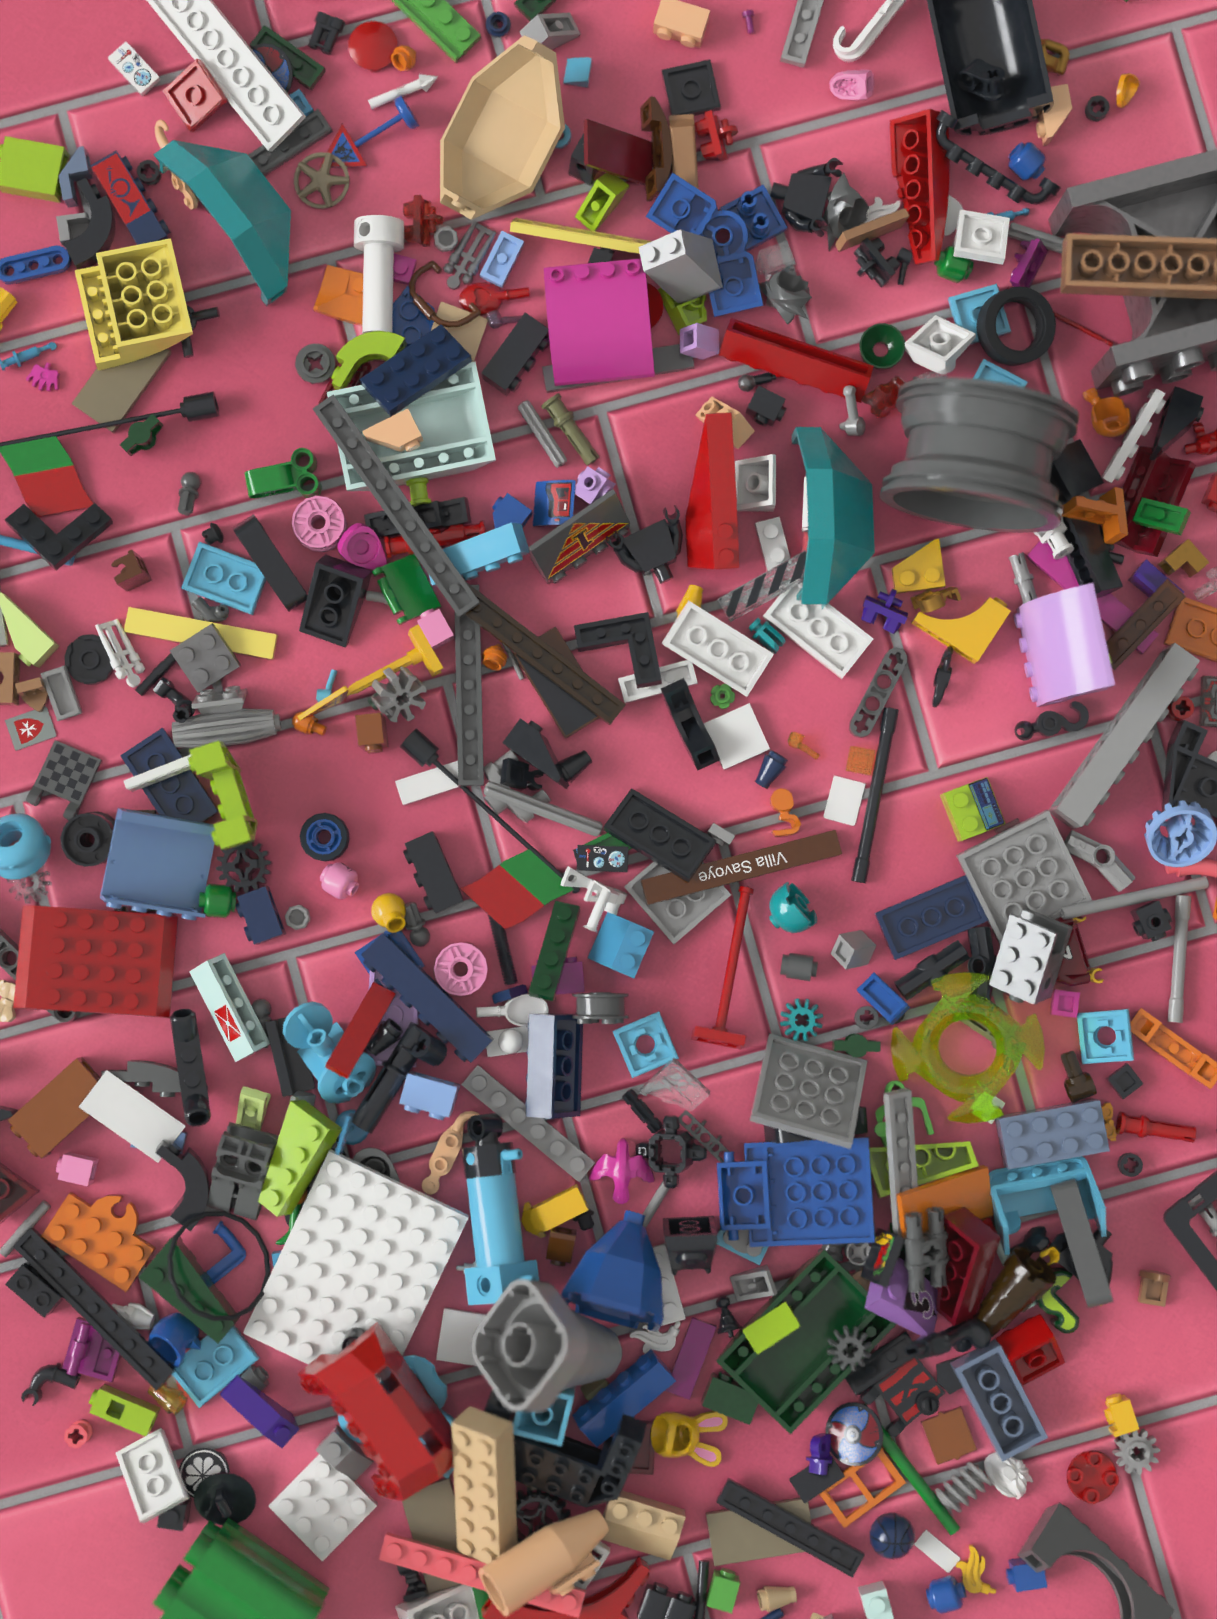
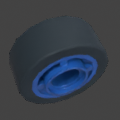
[300,813,350,861]

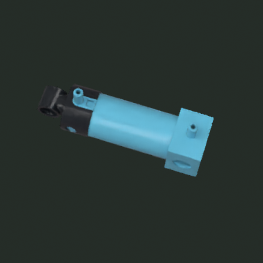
[462,1113,539,1305]

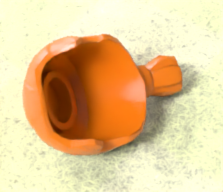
[1082,387,1131,438]

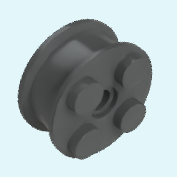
[572,992,629,1024]

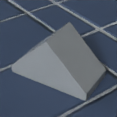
[730,1264,777,1301]

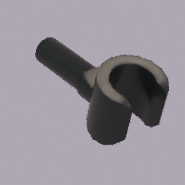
[896,248,912,285]

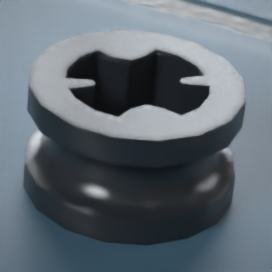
[1085,96,1109,122]
[137,160,161,186]
[1117,1153,1143,1177]

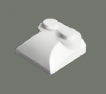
[905,315,976,374]

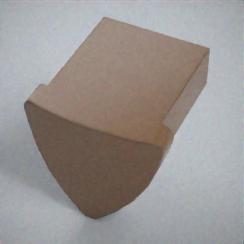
[15,677,49,712]
[1138,1270,1171,1307]

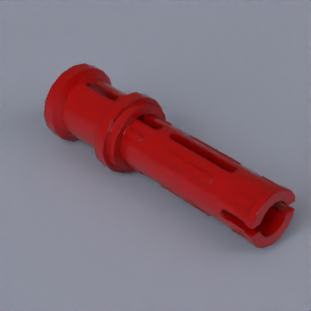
[1116,1112,1196,1143]

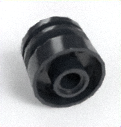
[60,811,115,867]

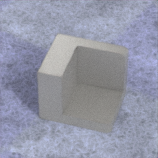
[56,212,90,248]
[831,930,877,969]

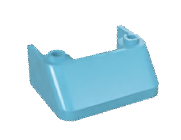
[989,1156,1106,1255]

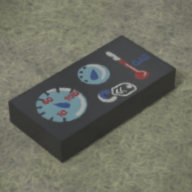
[577,845,628,872]

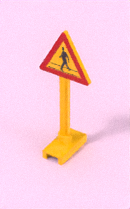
[298,624,443,721]

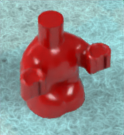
[1184,422,1217,455]

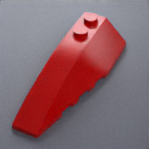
[890,109,950,265]
[685,412,740,569]

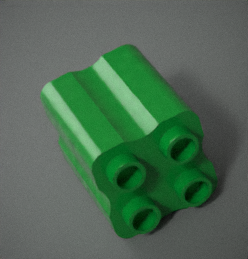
[152,1517,330,1619]

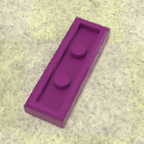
[666,1317,716,1400]

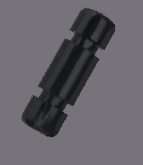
[622,1089,663,1133]

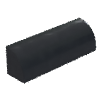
[1060,496,1123,599]

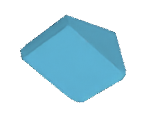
[563,57,592,88]

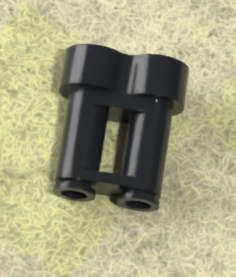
[308,11,345,55]

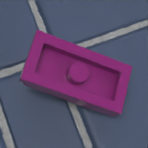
[1010,238,1048,288]

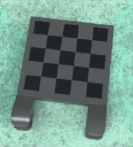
[26,740,102,820]

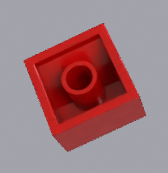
[995,1314,1065,1386]

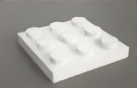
[268,1454,378,1561]

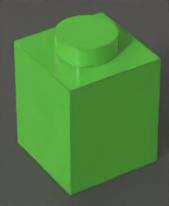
[706,1568,740,1613]

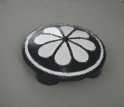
[179,1448,230,1498]

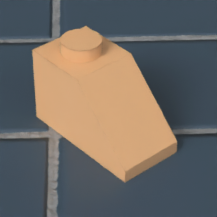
[362,408,424,452]

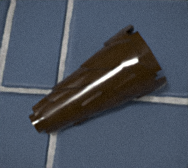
[974,1246,1057,1338]

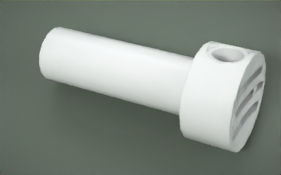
[354,215,404,334]

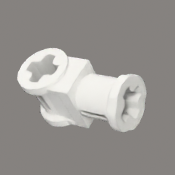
[1033,516,1074,560]

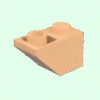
[1036,84,1072,146]
[696,397,754,449]

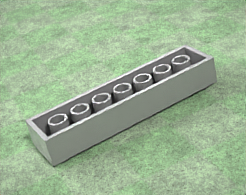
[1049,643,1200,829]

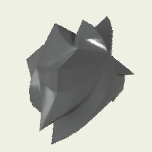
[819,173,869,251]
[759,271,812,324]

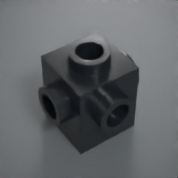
[1130,901,1172,942]

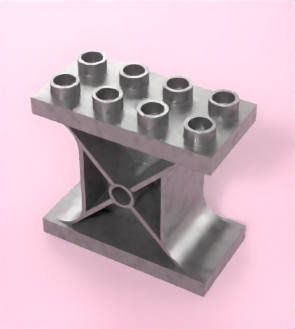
[1048,149,1217,396]

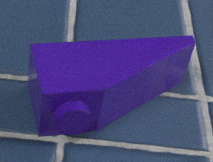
[220,1374,299,1448]

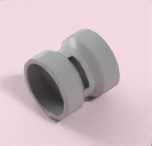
[844,1243,871,1266]

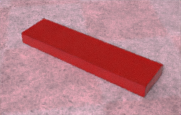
[325,982,396,1079]

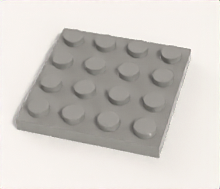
[956,810,1093,946]
[750,1033,868,1149]

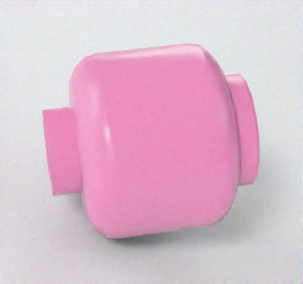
[320,862,359,900]

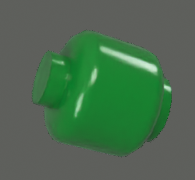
[934,246,974,283]
[198,884,236,918]

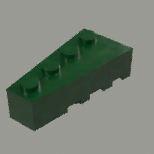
[139,1236,240,1343]

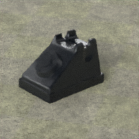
[663,1216,718,1275]

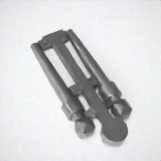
[444,221,496,290]

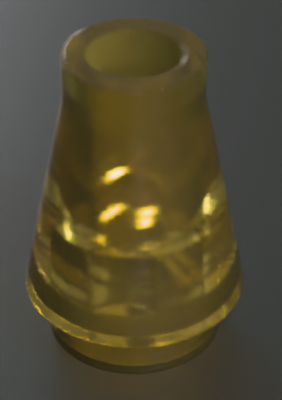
[147,1384,187,1415]

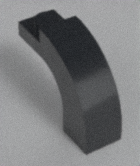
[64,178,115,270]
[661,678,720,771]
[155,1140,209,1232]

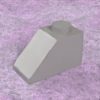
[519,13,581,50]
[316,1425,374,1481]

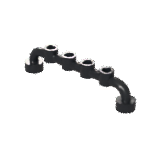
[936,110,1061,204]

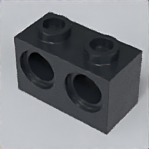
[5,1262,64,1318]

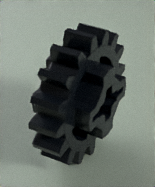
[216,841,272,893]

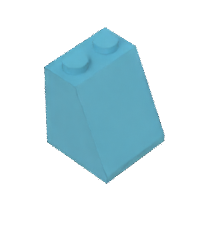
[513,1387,575,1446]

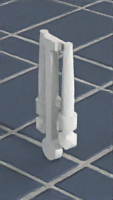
[95,619,145,687]

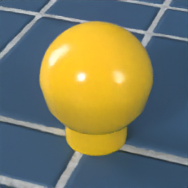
[371,893,406,933]

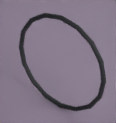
[167,1211,270,1321]

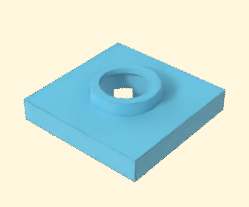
[1077,1009,1135,1064]
[612,1011,679,1078]

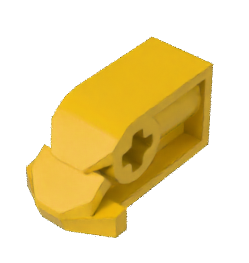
[522,1184,589,1238]

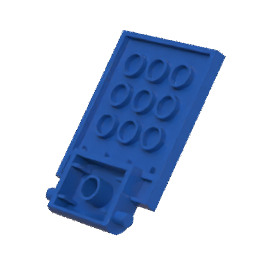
[717,1137,876,1247]

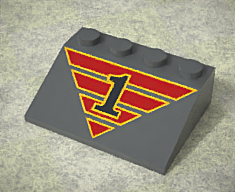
[528,489,630,584]

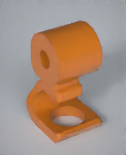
[770,788,801,837]

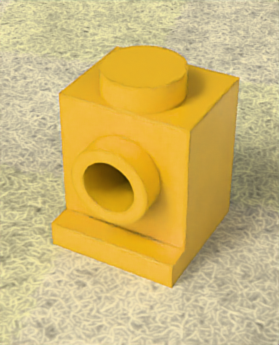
[1104,1393,1139,1437]

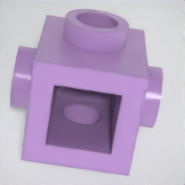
[575,466,616,504]

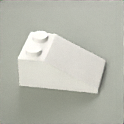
[395,1584,480,1619]

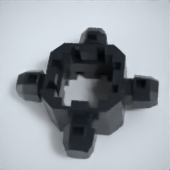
[636,1115,707,1188]

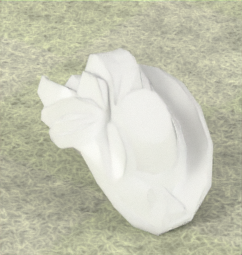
[984,1452,1033,1499]

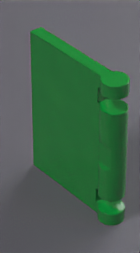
[372,554,441,625]

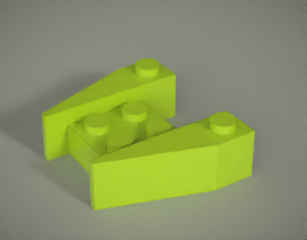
[188,740,258,850]

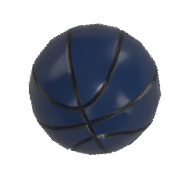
[869,1512,915,1560]

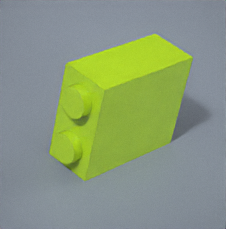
[0,136,70,203]

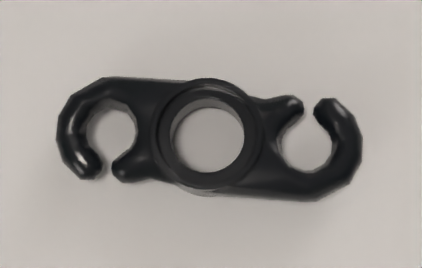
[932,646,953,708]

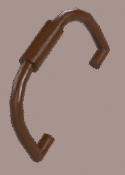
[409,261,481,328]

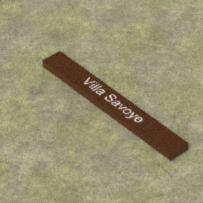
[641,830,842,905]

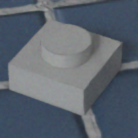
[707,823,735,847]

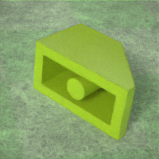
[575,173,629,231]

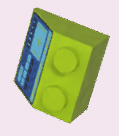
[940,777,1006,842]

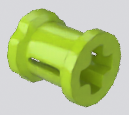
[406,477,432,506]

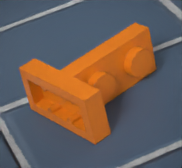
[1061,487,1128,545]

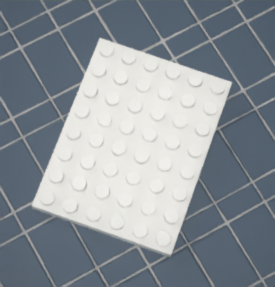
[243,1149,469,1382]

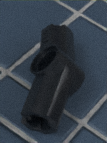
[968,926,997,1006]

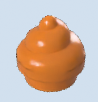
[391,45,416,71]
[482,644,507,671]

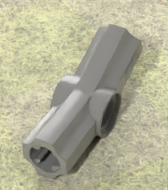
[1064,830,1136,892]

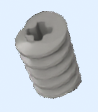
[935,1462,993,1517]

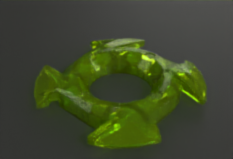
[891,972,1045,1123]

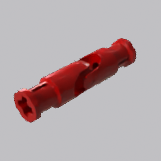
[384,520,486,559]

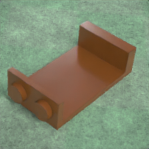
[8,1057,101,1159]

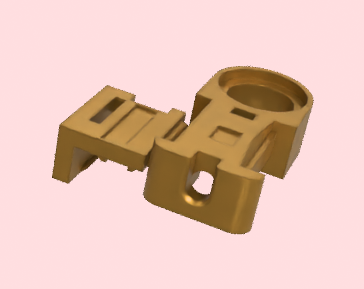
[910,586,962,613]

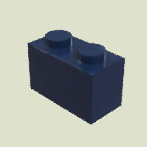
[236,886,286,945]

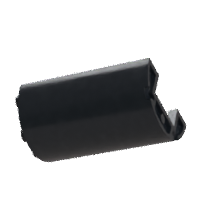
[927,0,1054,135]

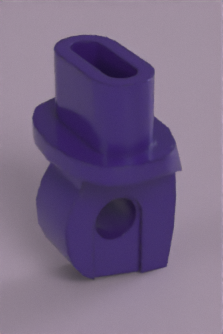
[806,1433,832,1475]

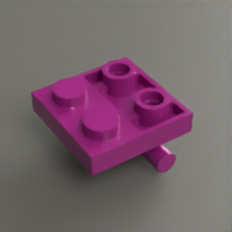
[62,1317,121,1382]

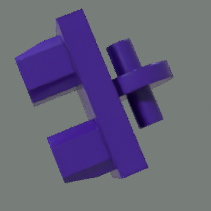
[861,588,908,634]

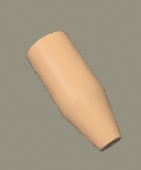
[479,1509,609,1616]

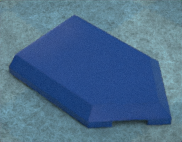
[392,286,435,349]

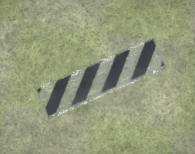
[718,550,807,622]

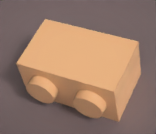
[653,0,710,48]

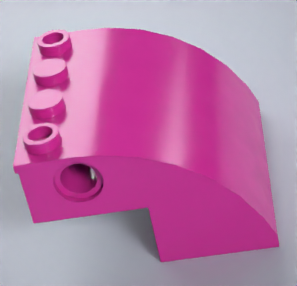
[544,258,655,386]

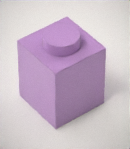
[680,323,719,360]

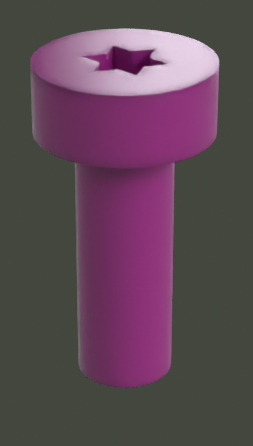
[742,10,754,34]

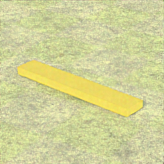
[510,218,652,254]
[124,607,278,660]

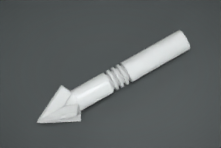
[368,74,438,109]

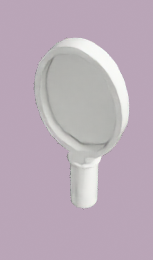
[476,994,549,1027]

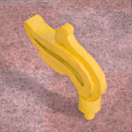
[956,1544,997,1595]

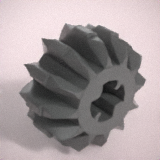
[827,1325,872,1371]

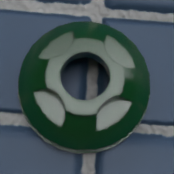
[859,323,905,370]

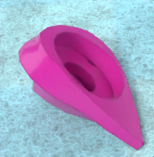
[337,523,387,570]

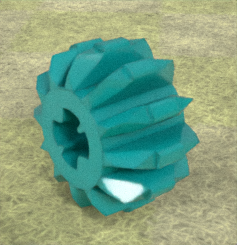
[780,998,823,1041]

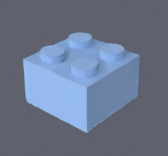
[399,1071,460,1120]

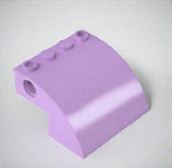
[1014,583,1115,707]

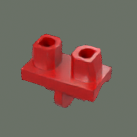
[695,110,738,161]

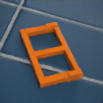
[819,1447,906,1528]

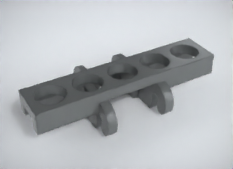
[678,1110,730,1162]

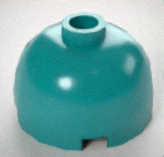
[769,882,818,933]

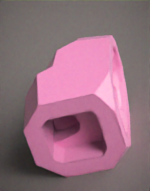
[829,70,874,100]

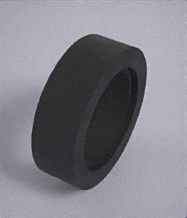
[977,287,1056,366]

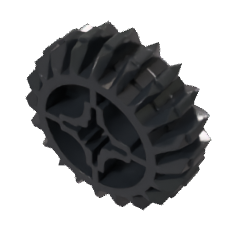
[516,1486,571,1544]

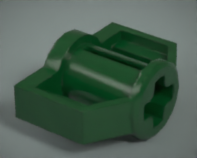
[120,414,164,456]
[832,1033,881,1058]

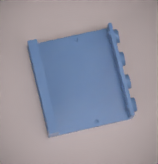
[100,808,215,920]

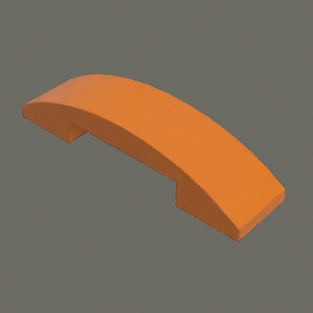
[1130,1008,1217,1089]

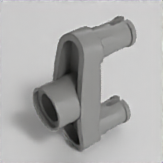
[483,750,551,823]

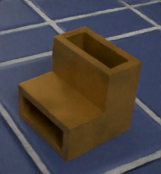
[1158,539,1209,577]

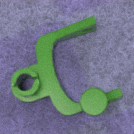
[874,1081,934,1147]

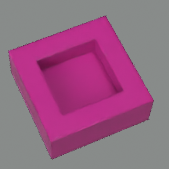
[393,253,417,285]
[1050,989,1080,1018]

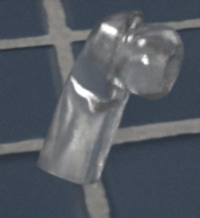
[1193,567,1217,601]

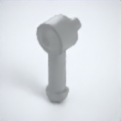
[840,385,865,436]

